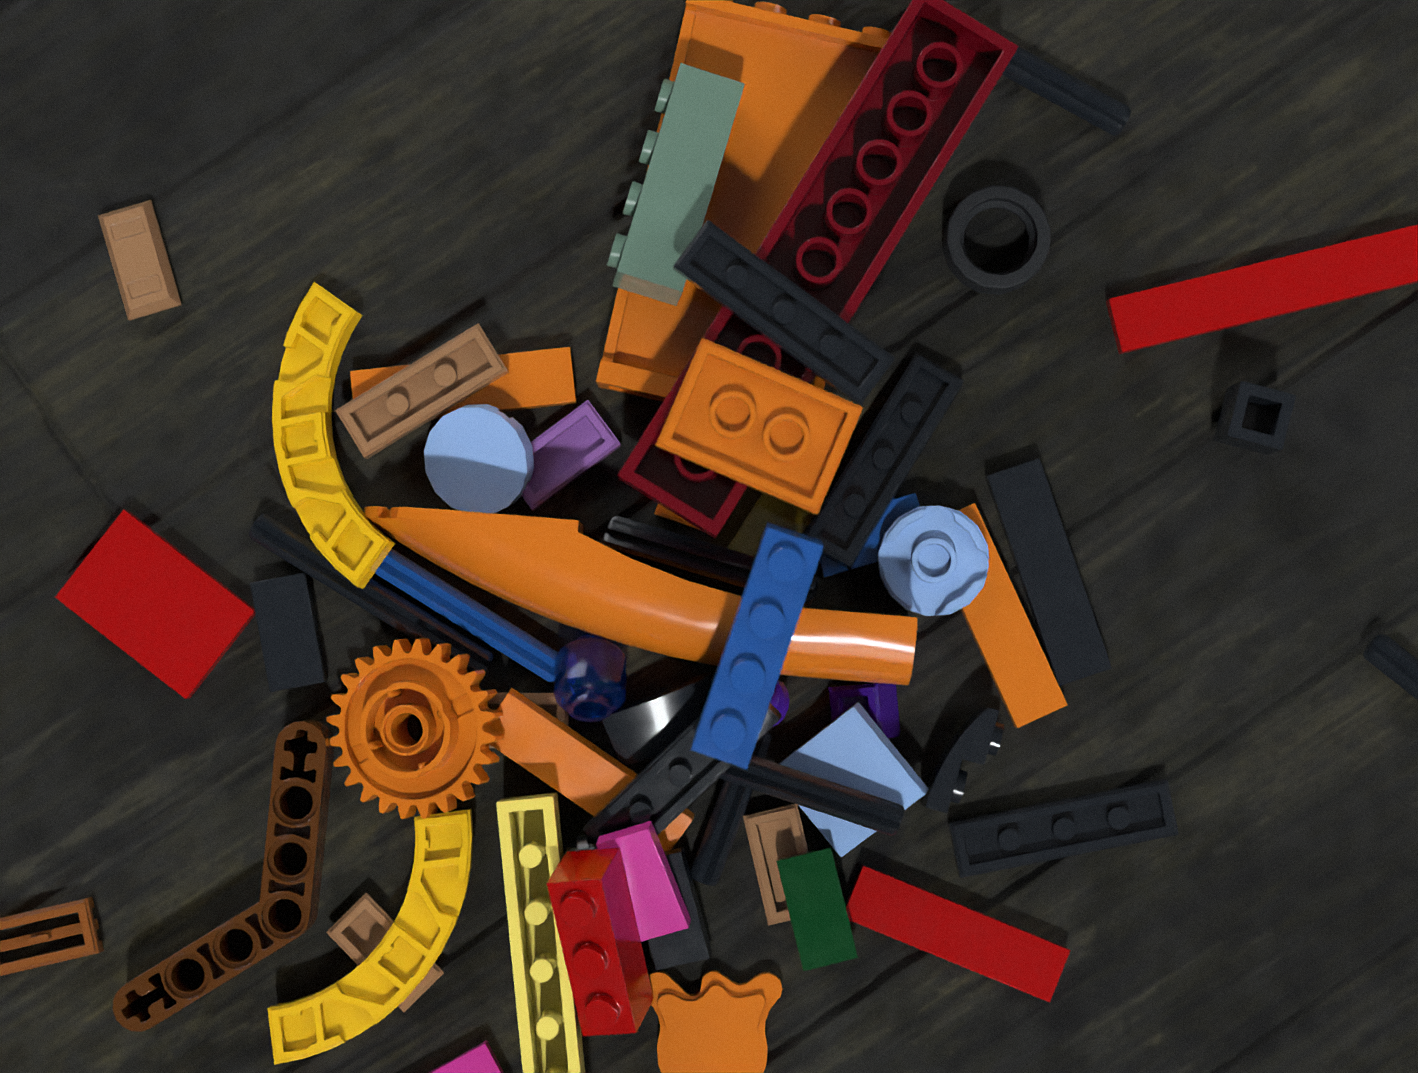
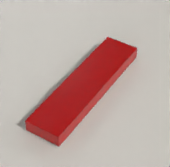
[845,864,1071,1003]

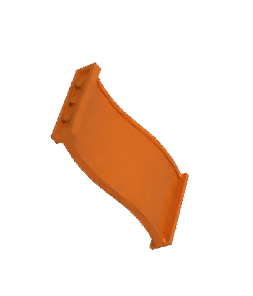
[596,0,892,402]

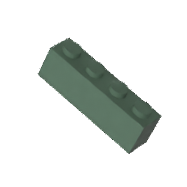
[607,63,745,306]

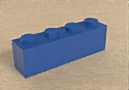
[691,522,824,769]

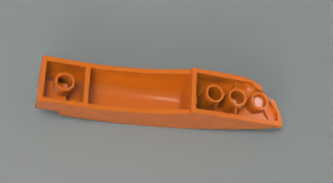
[364,506,918,686]

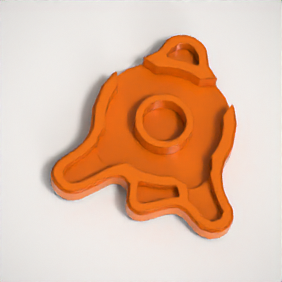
[648,970,783,1073]

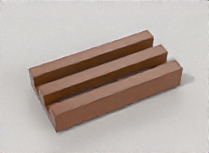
[0,896,104,976]

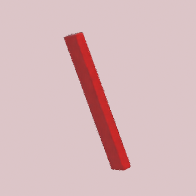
[1106,224,1418,354]

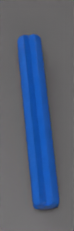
[375,549,567,682]

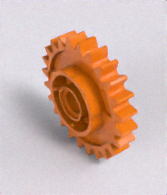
[326,638,504,819]

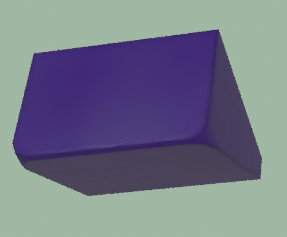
[828,683,900,739]

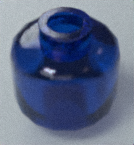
[554,635,627,722]

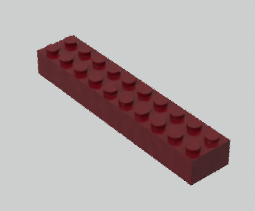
[618,0,1019,539]

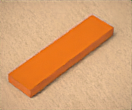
[350,347,577,419]
[958,503,1068,728]
[490,688,695,851]

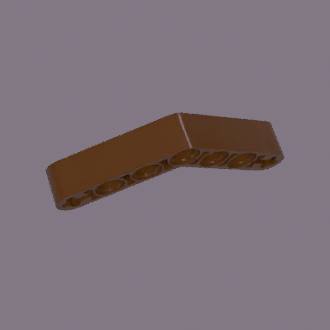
[113,719,335,1032]

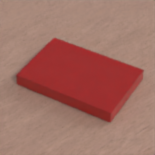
[55,509,256,699]

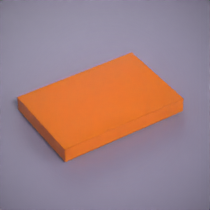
[656,338,863,515]

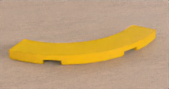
[272,282,395,589]
[267,808,474,1065]

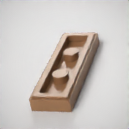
[335,323,509,459]

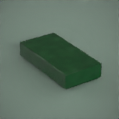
[776,846,858,971]

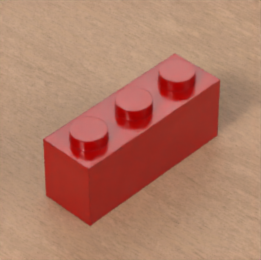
[547,848,654,1036]

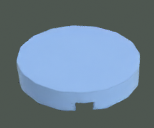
[424,404,534,513]
[877,505,989,616]

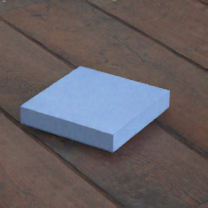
[778,702,929,857]

